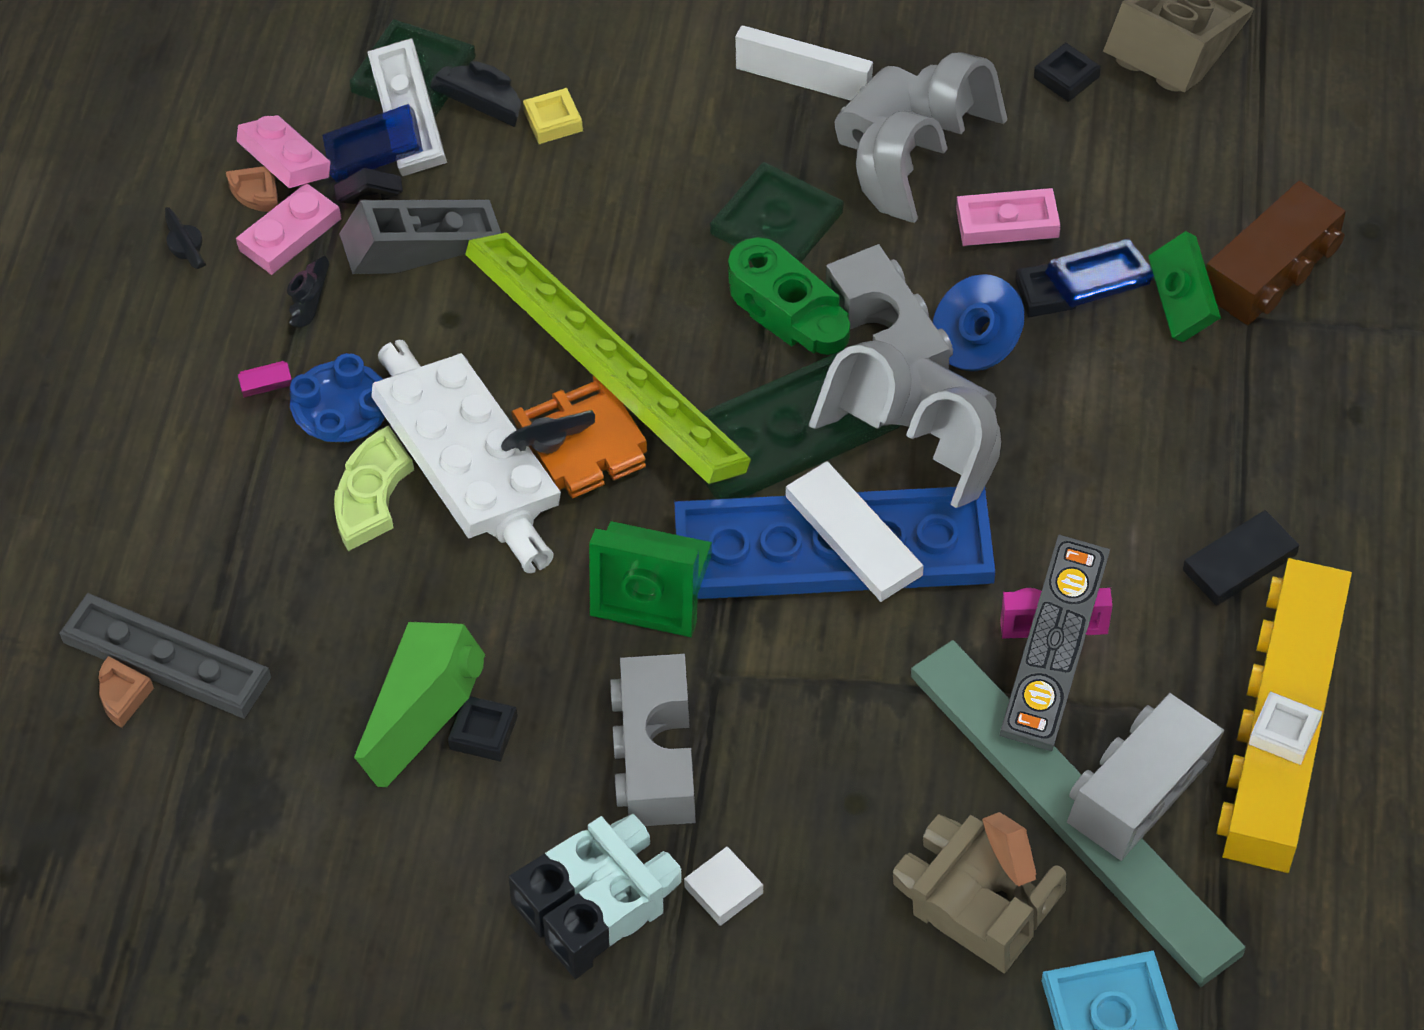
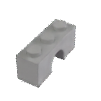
[826,244,953,370]
[611,654,696,826]

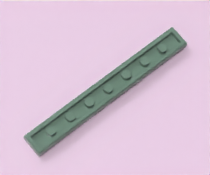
[911,640,1246,987]

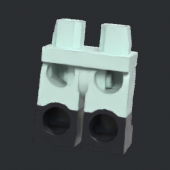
[509,814,681,980]

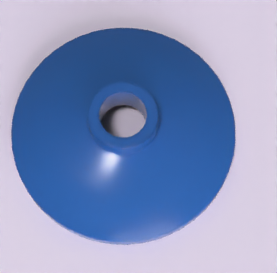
[933,274,1024,371]

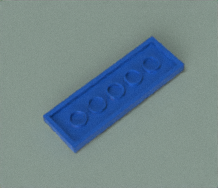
[674,487,995,599]

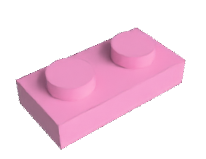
[237,115,331,188]
[236,184,341,275]
[956,188,1060,246]

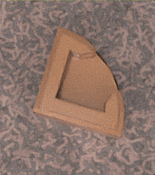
[226,166,279,212]
[99,656,154,728]
[982,812,1037,887]

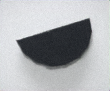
[430,61,521,127]

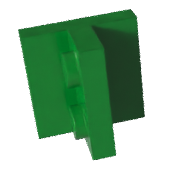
[589,521,712,637]

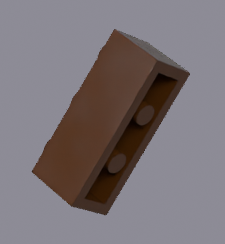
[1206,180,1346,326]

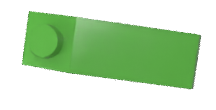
[354,622,485,787]

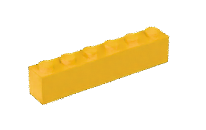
[1216,558,1352,873]

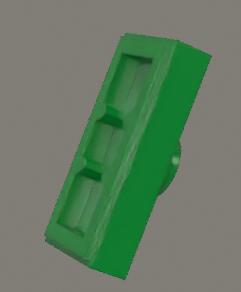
[1148,231,1221,342]

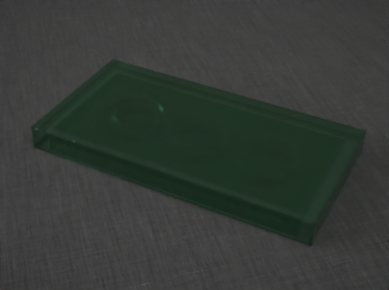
[701,351,900,499]

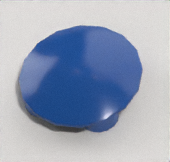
[290,353,385,442]

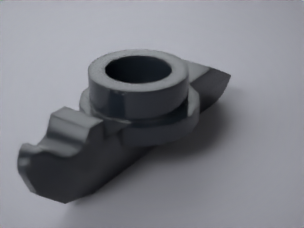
[165,207,207,269]
[287,255,329,328]
[501,410,595,454]

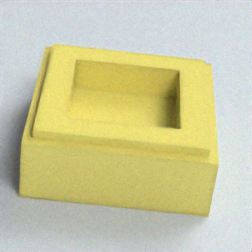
[523,88,583,144]

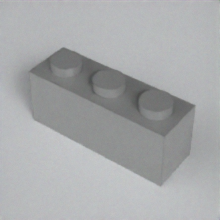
[1067,693,1224,861]

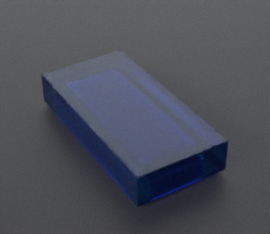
[322,104,423,182]
[1045,238,1154,307]

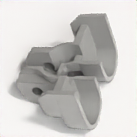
[835,52,1007,223]
[809,340,1001,508]

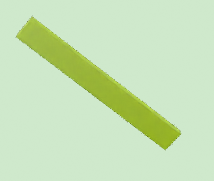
[465,233,751,484]

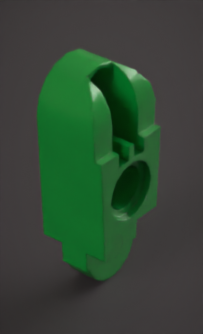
[728,237,850,355]

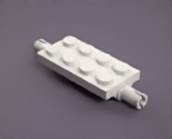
[371,340,561,573]

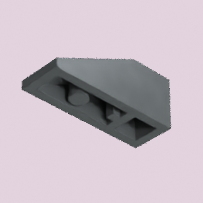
[339,200,501,274]

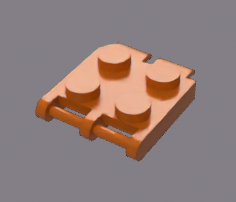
[511,376,647,499]

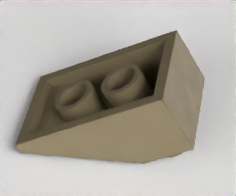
[1103,0,1254,92]

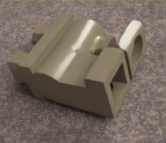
[893,814,1066,974]

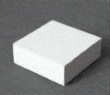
[1248,691,1322,765]
[684,847,763,926]

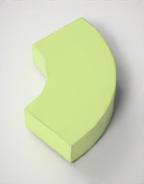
[334,425,414,551]

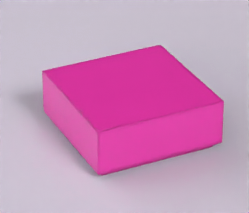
[238,361,292,398]

